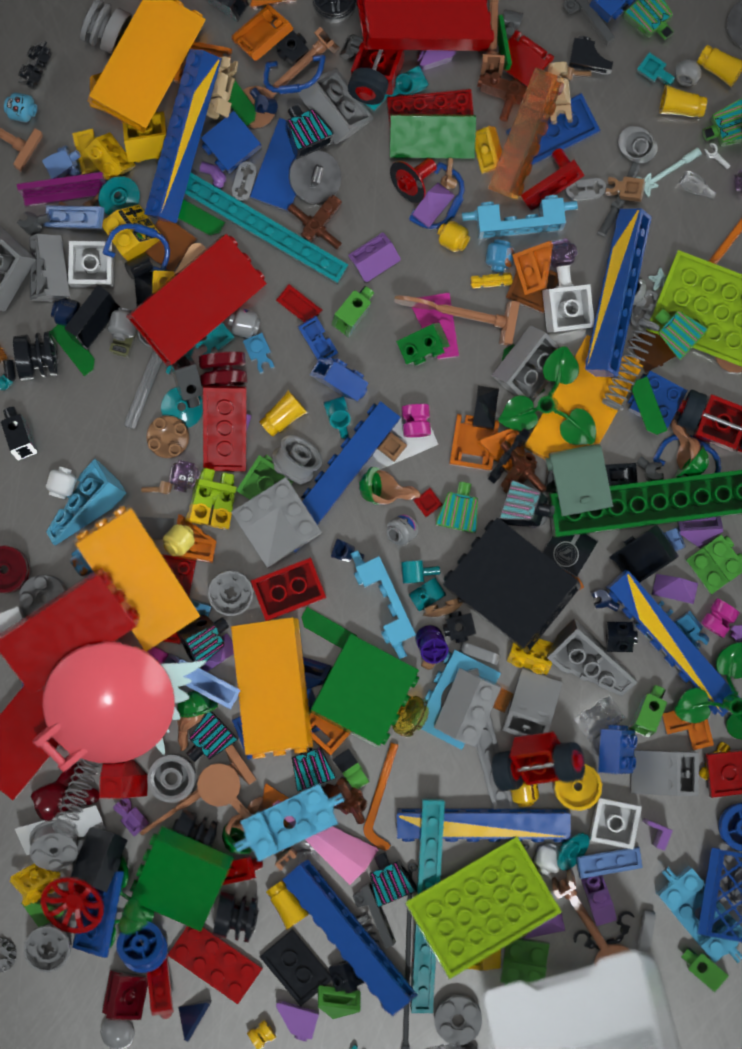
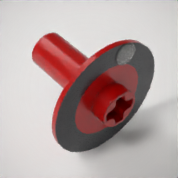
[390,158,437,203]

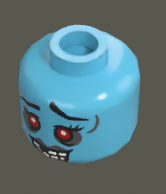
[4,93,37,122]

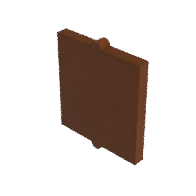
[628,330,676,373]

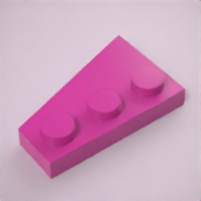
[411,293,459,360]

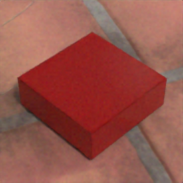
[413,488,443,517]

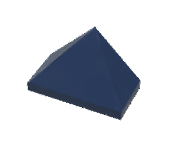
[303,657,332,689]
[178,999,211,1042]

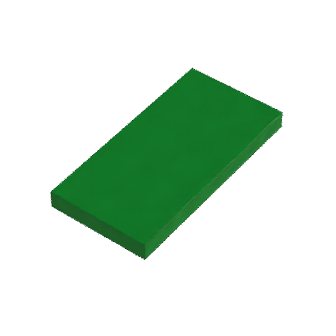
[390,114,476,159]

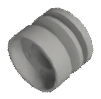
[80,0,132,54]
[208,570,253,616]
[24,924,72,973]

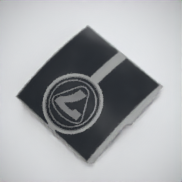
[542,534,598,577]

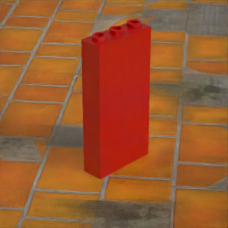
[357,0,495,51]
[126,234,267,366]
[0,568,140,694]
[0,685,60,801]

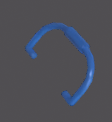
[263,55,325,94]
[409,162,465,229]
[102,223,170,271]
[653,435,722,473]

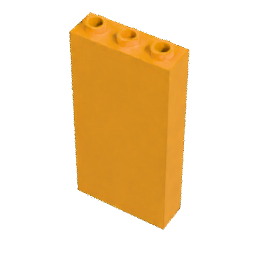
[87,0,206,133]
[524,335,643,460]
[74,505,200,651]
[231,617,313,759]

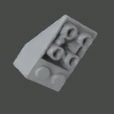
[502,669,563,736]
[631,750,699,796]

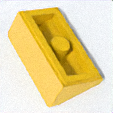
[475,126,506,174]

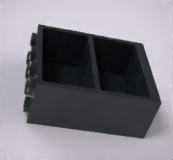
[443,517,581,654]

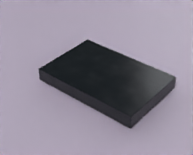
[259,928,332,1007]

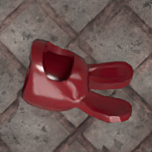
[30,762,99,821]

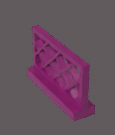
[17,172,107,207]

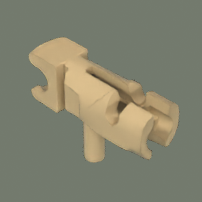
[206,56,238,120]
[530,62,573,125]

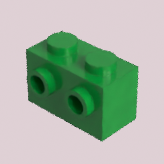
[396,323,450,366]

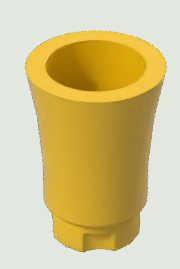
[697,45,742,88]
[659,84,707,118]
[259,390,308,437]
[266,880,309,930]

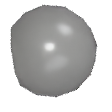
[674,59,702,86]

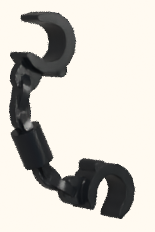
[488,427,531,484]
[573,910,635,950]

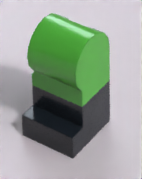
[332,748,369,789]

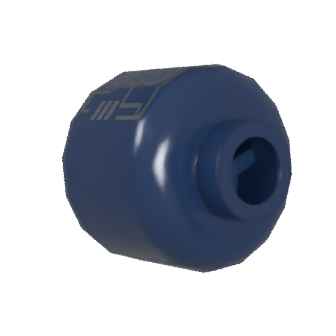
[51,298,81,326]

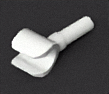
[705,143,731,169]

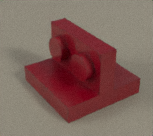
[102,970,148,1020]

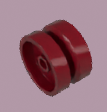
[198,352,248,387]
[0,545,31,594]

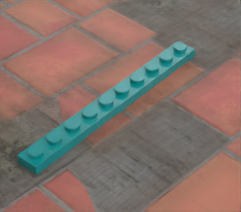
[154,173,348,284]
[410,799,445,1014]

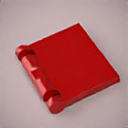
[498,30,554,88]

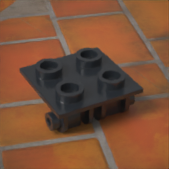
[18,41,51,88]

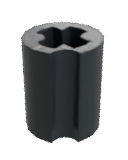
[125,253,153,279]

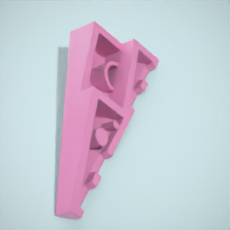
[273,800,379,885]

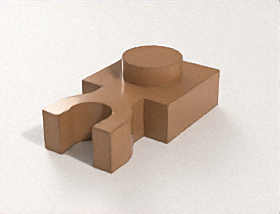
[605,177,646,202]

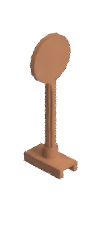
[480,0,505,78]
[243,27,340,129]
[0,128,43,171]
[394,296,520,346]
[139,745,256,836]
[197,763,298,871]
[552,869,631,965]

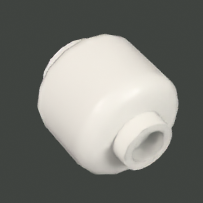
[46,466,76,499]
[532,843,561,877]

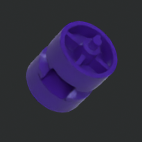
[415,625,449,664]

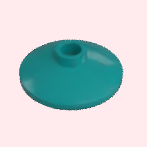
[98,176,140,215]
[161,387,203,428]
[557,833,590,871]

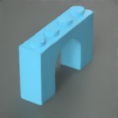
[414,649,501,750]

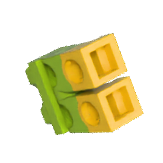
[185,468,237,530]

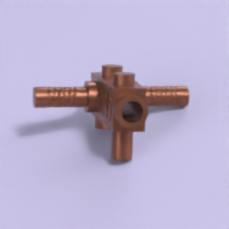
[477,72,529,122]
[287,195,342,250]
[500,441,547,494]
[321,777,367,824]

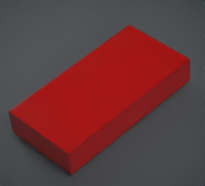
[276,284,322,326]

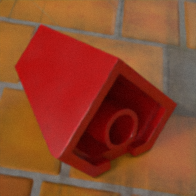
[99,759,148,799]

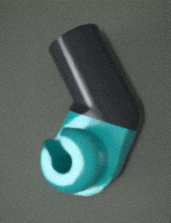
[0,360,16,390]

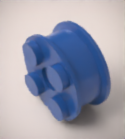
[718,803,742,851]
[116,921,168,973]

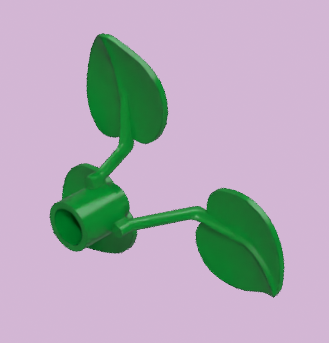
[498,346,596,445]
[675,642,742,740]
[109,855,154,949]

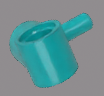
[388,66,429,97]
[323,396,351,439]
[401,560,441,584]
[408,577,446,612]

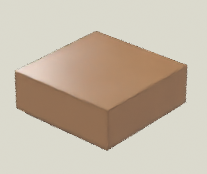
[378,432,407,462]

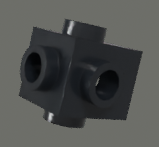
[276,30,309,67]
[442,611,476,643]
[606,622,638,652]
[328,960,365,994]

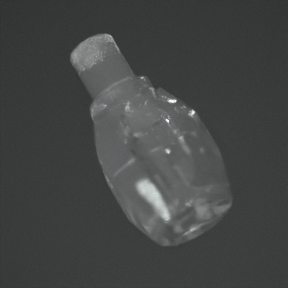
[679,171,716,200]

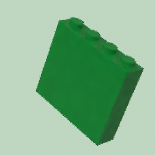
[309,634,420,748]
[129,826,234,932]

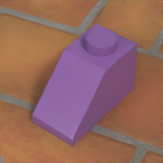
[276,1000,319,1041]

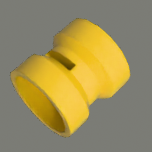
[247,1020,277,1049]

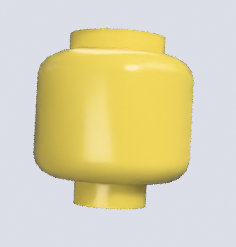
[163,524,195,556]

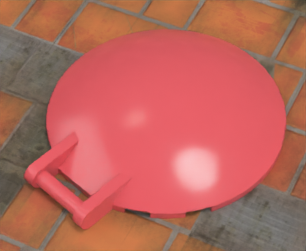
[33,641,175,772]

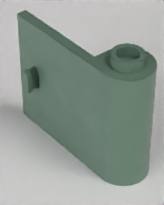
[545,443,613,516]

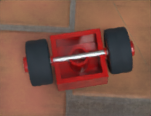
[347,41,404,105]
[677,389,742,452]
[492,731,585,791]

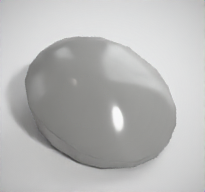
[618,126,658,163]

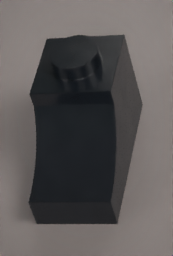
[568,36,613,75]
[605,463,638,486]

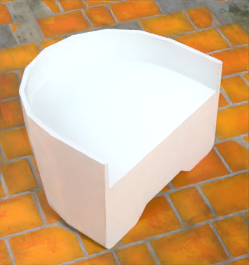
[484,951,681,1049]

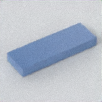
[44,205,104,229]
[576,846,643,879]

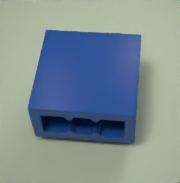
[201,111,262,174]
[310,356,369,401]
[627,371,688,428]
[598,725,638,774]

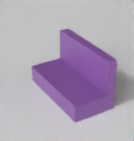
[348,232,401,282]
[643,818,673,851]

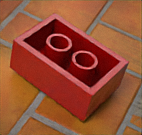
[251,558,326,621]

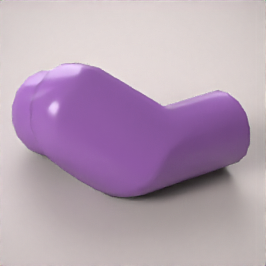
[199,161,226,188]

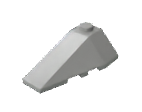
[547,619,637,696]

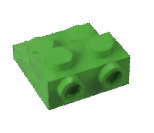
[236,455,294,500]
[685,534,742,595]
[500,938,550,986]

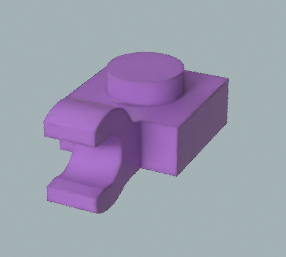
[113,798,149,837]

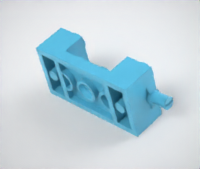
[462,195,578,239]
[351,550,416,659]
[234,784,344,861]
[656,866,742,963]

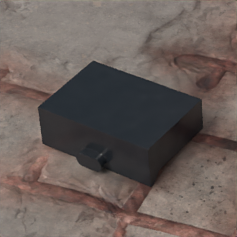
[64,285,120,350]
[609,525,679,583]
[70,827,127,893]

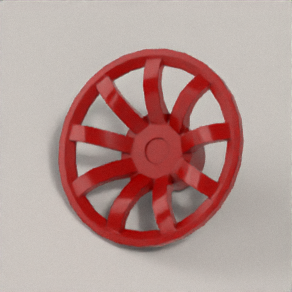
[40,877,104,934]

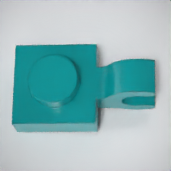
[637,52,675,86]

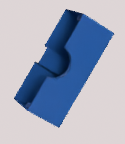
[297,316,338,361]

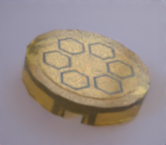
[392,696,429,737]

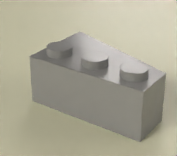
[29,234,70,302]

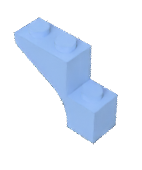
[164,653,240,709]

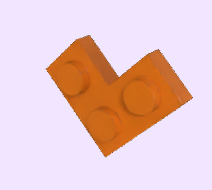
[662,710,714,750]

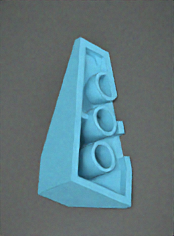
[46,459,126,546]

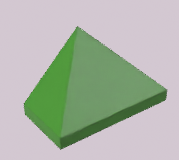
[21,901,66,927]
[318,986,361,1019]

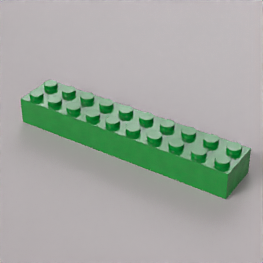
[548,470,742,538]

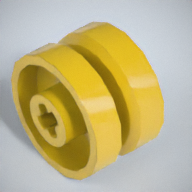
[553,764,602,811]

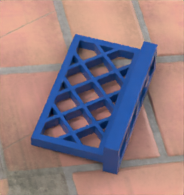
[697,848,742,942]

